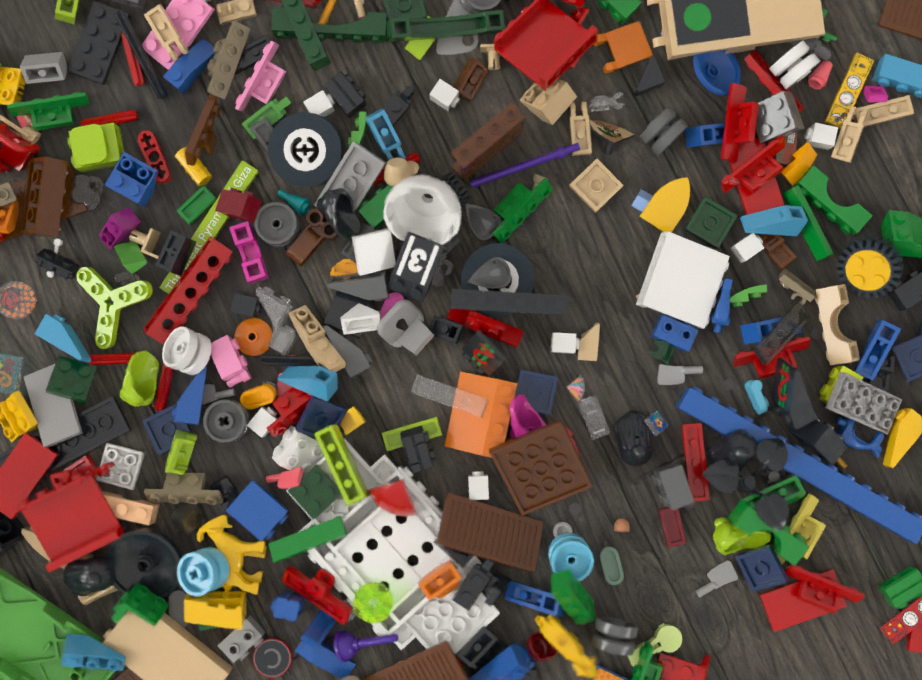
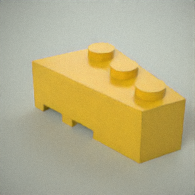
[184,591,247,630]

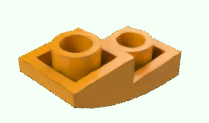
[781,142,817,186]

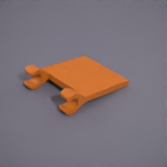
[593,21,653,74]

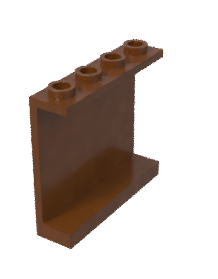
[451,102,525,182]

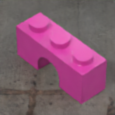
[229,221,270,284]

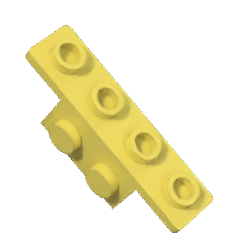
[775,494,826,565]

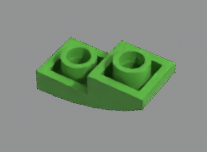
[348,112,368,148]
[730,284,767,307]

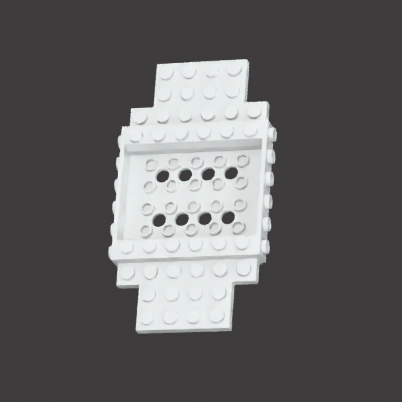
[286,438,500,654]

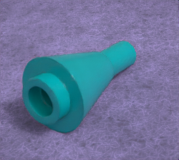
[277,189,311,216]

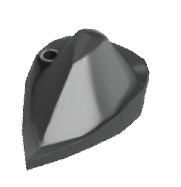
[465,203,501,241]
[468,257,511,289]

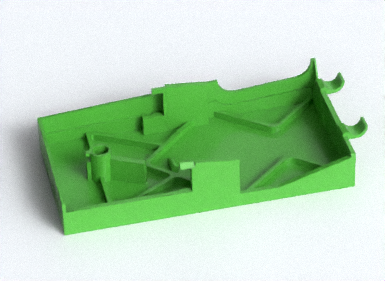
[0,568,114,680]

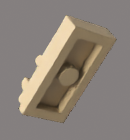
[216,0,257,25]

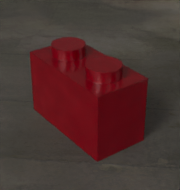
[215,188,261,223]

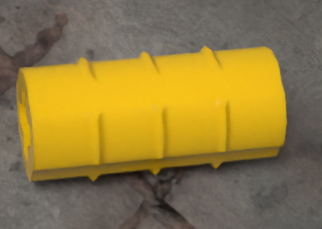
[175,147,212,187]

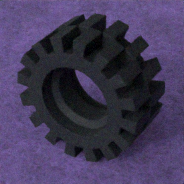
[439,171,471,207]

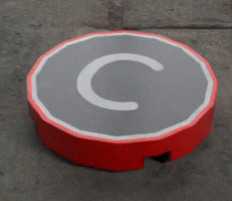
[253,637,292,678]

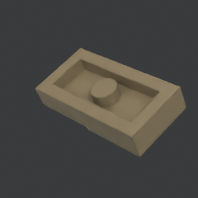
[779,269,816,306]

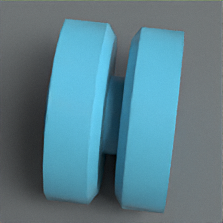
[548,533,594,581]
[177,547,229,596]

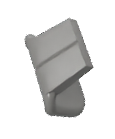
[377,300,435,356]

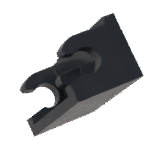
[155,230,196,276]

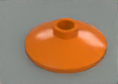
[235,318,273,356]

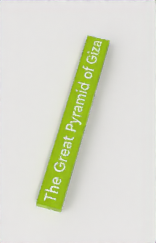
[159,160,259,294]

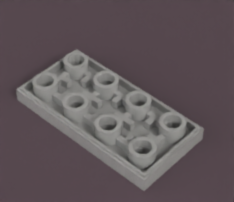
[24,364,82,448]
[825,372,902,435]

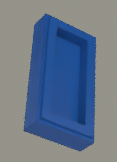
[300,610,337,650]

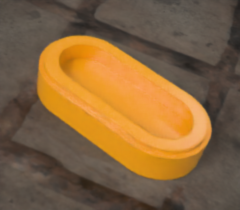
[240,384,277,410]

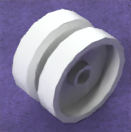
[769,40,821,89]
[162,327,212,375]

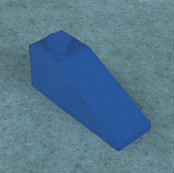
[163,38,215,95]
[685,123,725,148]
[740,314,802,344]
[855,320,901,381]
[172,366,207,426]
[504,581,566,616]
[295,640,356,678]
[469,646,530,680]

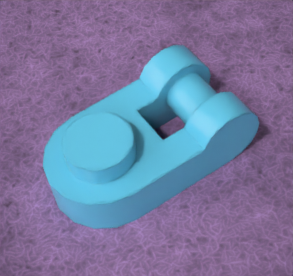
[745,380,769,415]

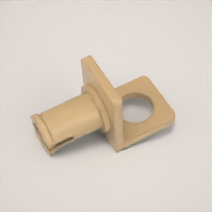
[480,25,506,70]
[129,228,160,259]

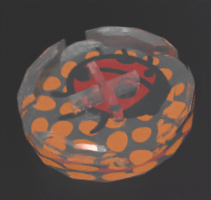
[0,281,36,320]

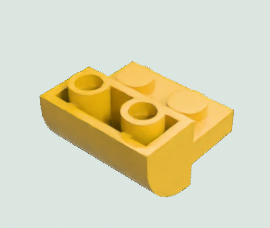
[0,391,38,443]

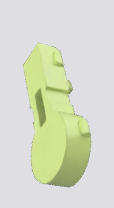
[628,623,682,666]

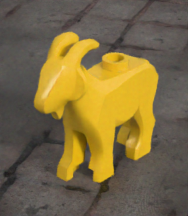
[197,515,267,595]
[535,615,599,678]

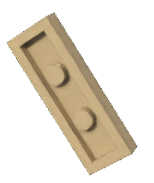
[854,95,914,127]

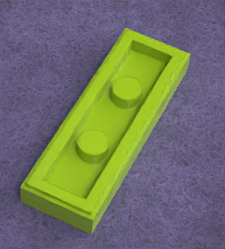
[382,417,442,451]

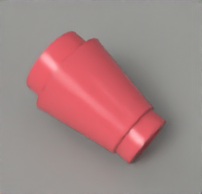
[808,60,833,90]

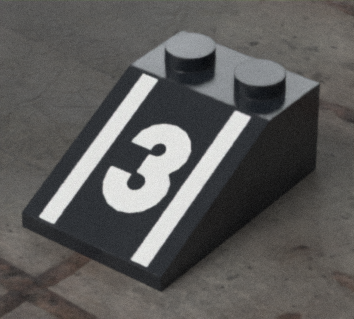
[387,231,444,302]

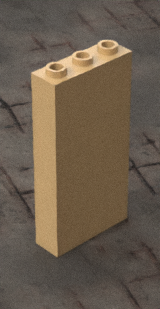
[102,610,233,680]

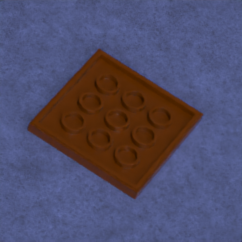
[489,419,593,516]

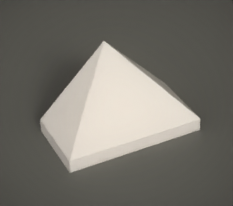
[341,303,380,335]

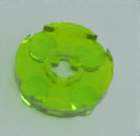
[353,582,393,624]

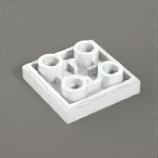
[352,228,396,276]
[96,443,145,490]

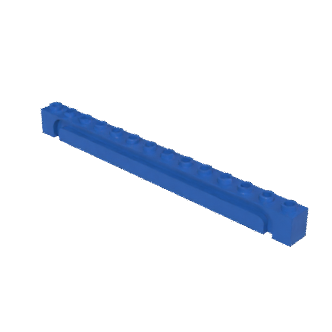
[675,386,922,544]

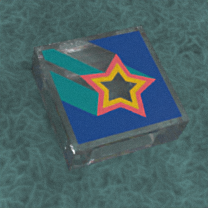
[644,410,669,436]

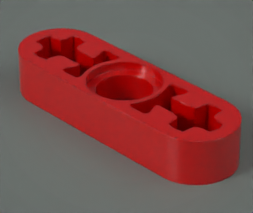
[138,130,171,184]

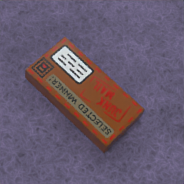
[774,132,798,166]

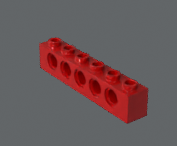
[143,236,232,345]

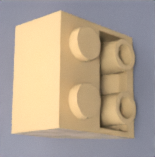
[519,78,577,125]

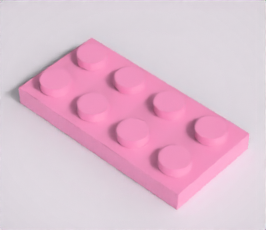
[142,0,215,70]

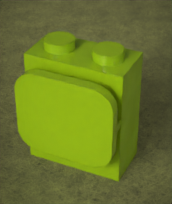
[67,123,124,172]

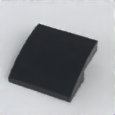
[324,290,375,338]
[457,625,509,672]

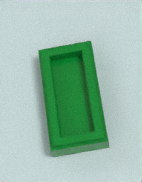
[177,185,217,225]

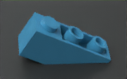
[740,205,808,236]
[278,366,338,401]
[61,634,125,671]

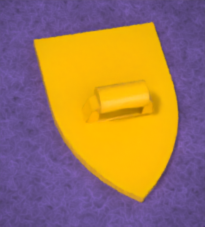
[640,177,690,232]

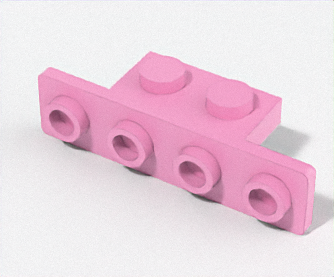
[235,41,286,112]

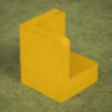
[340,406,366,435]

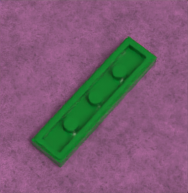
[783,185,834,261]
[269,516,347,563]

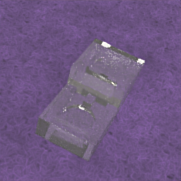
[578,395,610,440]

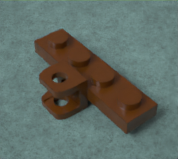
[185,95,220,166]

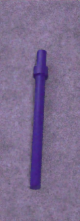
[470,143,580,188]

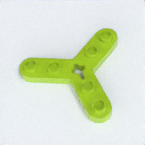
[76,267,153,349]

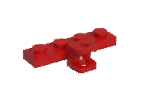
[282,565,353,625]

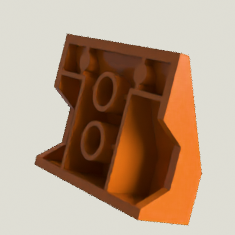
[444,371,517,458]

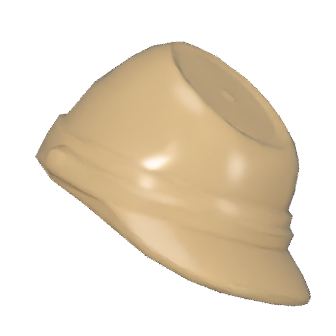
[384,158,419,186]

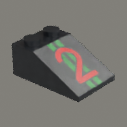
[462,330,507,376]
[772,357,817,430]

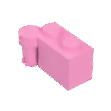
[211,335,252,388]

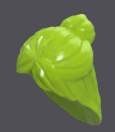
[120,350,159,407]
[713,517,771,555]

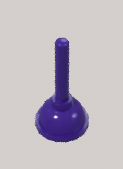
[334,630,399,662]

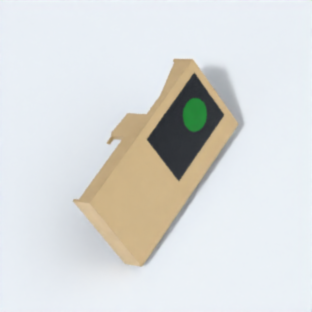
[647,0,825,61]

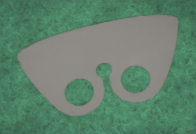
[436,0,478,55]

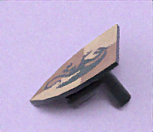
[589,120,635,155]

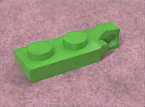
[241,96,291,139]

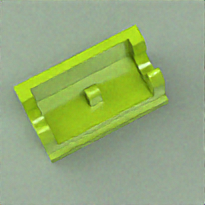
[165,430,197,475]

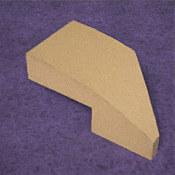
[577,323,600,361]

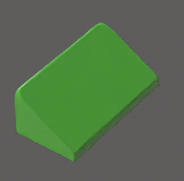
[114,241,148,274]

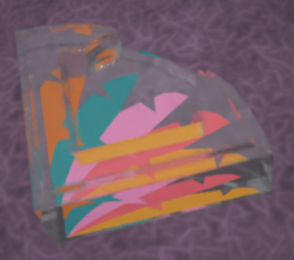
[566,375,585,402]

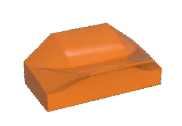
[0,200,19,234]
[418,560,462,601]

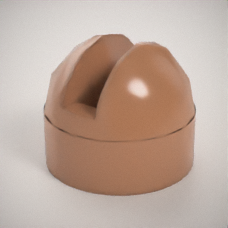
[614,518,630,532]

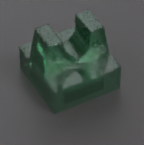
[649,340,675,365]

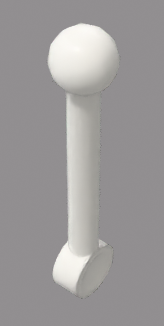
[47,239,62,278]

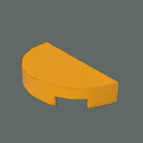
[330,259,358,276]

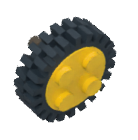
[837,236,903,299]

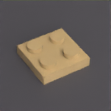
[569,159,624,213]

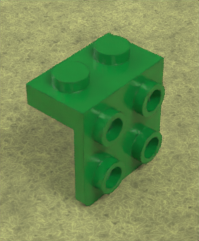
[111,583,168,626]

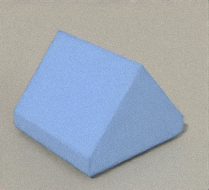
[631,189,653,212]

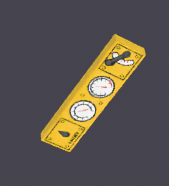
[824,53,874,130]

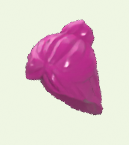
[510,394,546,439]

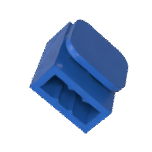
[226,480,289,541]

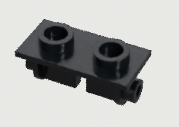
[36,248,80,280]

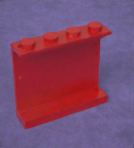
[494,0,598,91]
[13,471,124,572]

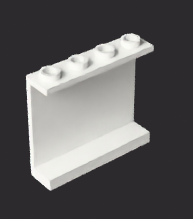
[636,232,730,329]

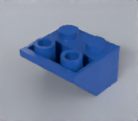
[105,152,158,207]

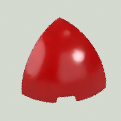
[368,479,417,516]

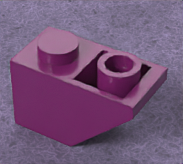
[99,207,141,250]

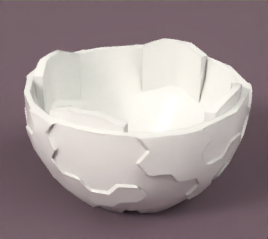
[384,175,461,245]

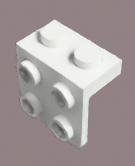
[272,425,324,476]

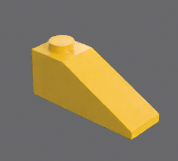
[883,408,922,468]

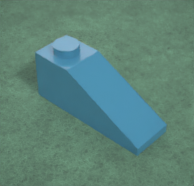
[35,313,92,363]

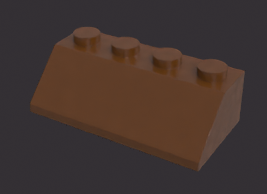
[19,156,69,237]

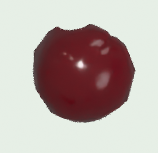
[527,631,558,662]

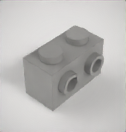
[20,52,68,84]
[218,615,265,663]

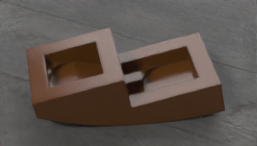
[759,234,797,271]

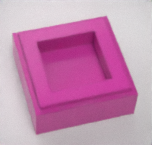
[863,86,888,102]

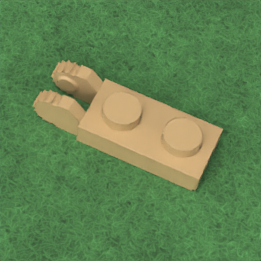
[144,4,189,61]
[569,102,592,156]
[831,106,868,163]

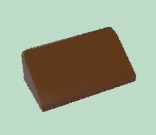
[453,58,489,102]

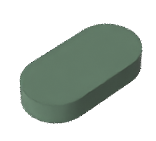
[599,546,624,585]

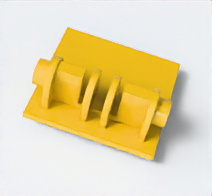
[0,67,25,105]

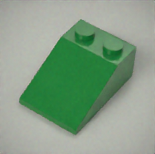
[880,210,922,258]

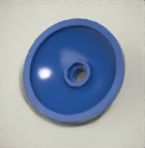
[693,49,741,96]

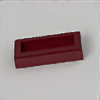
[658,507,687,548]

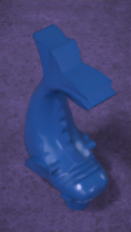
[711,279,733,333]
[835,417,884,458]

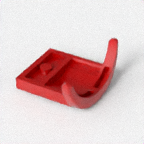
[658,652,711,680]

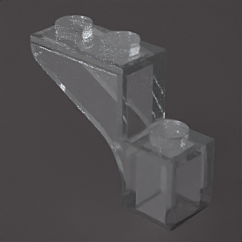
[256,286,299,356]

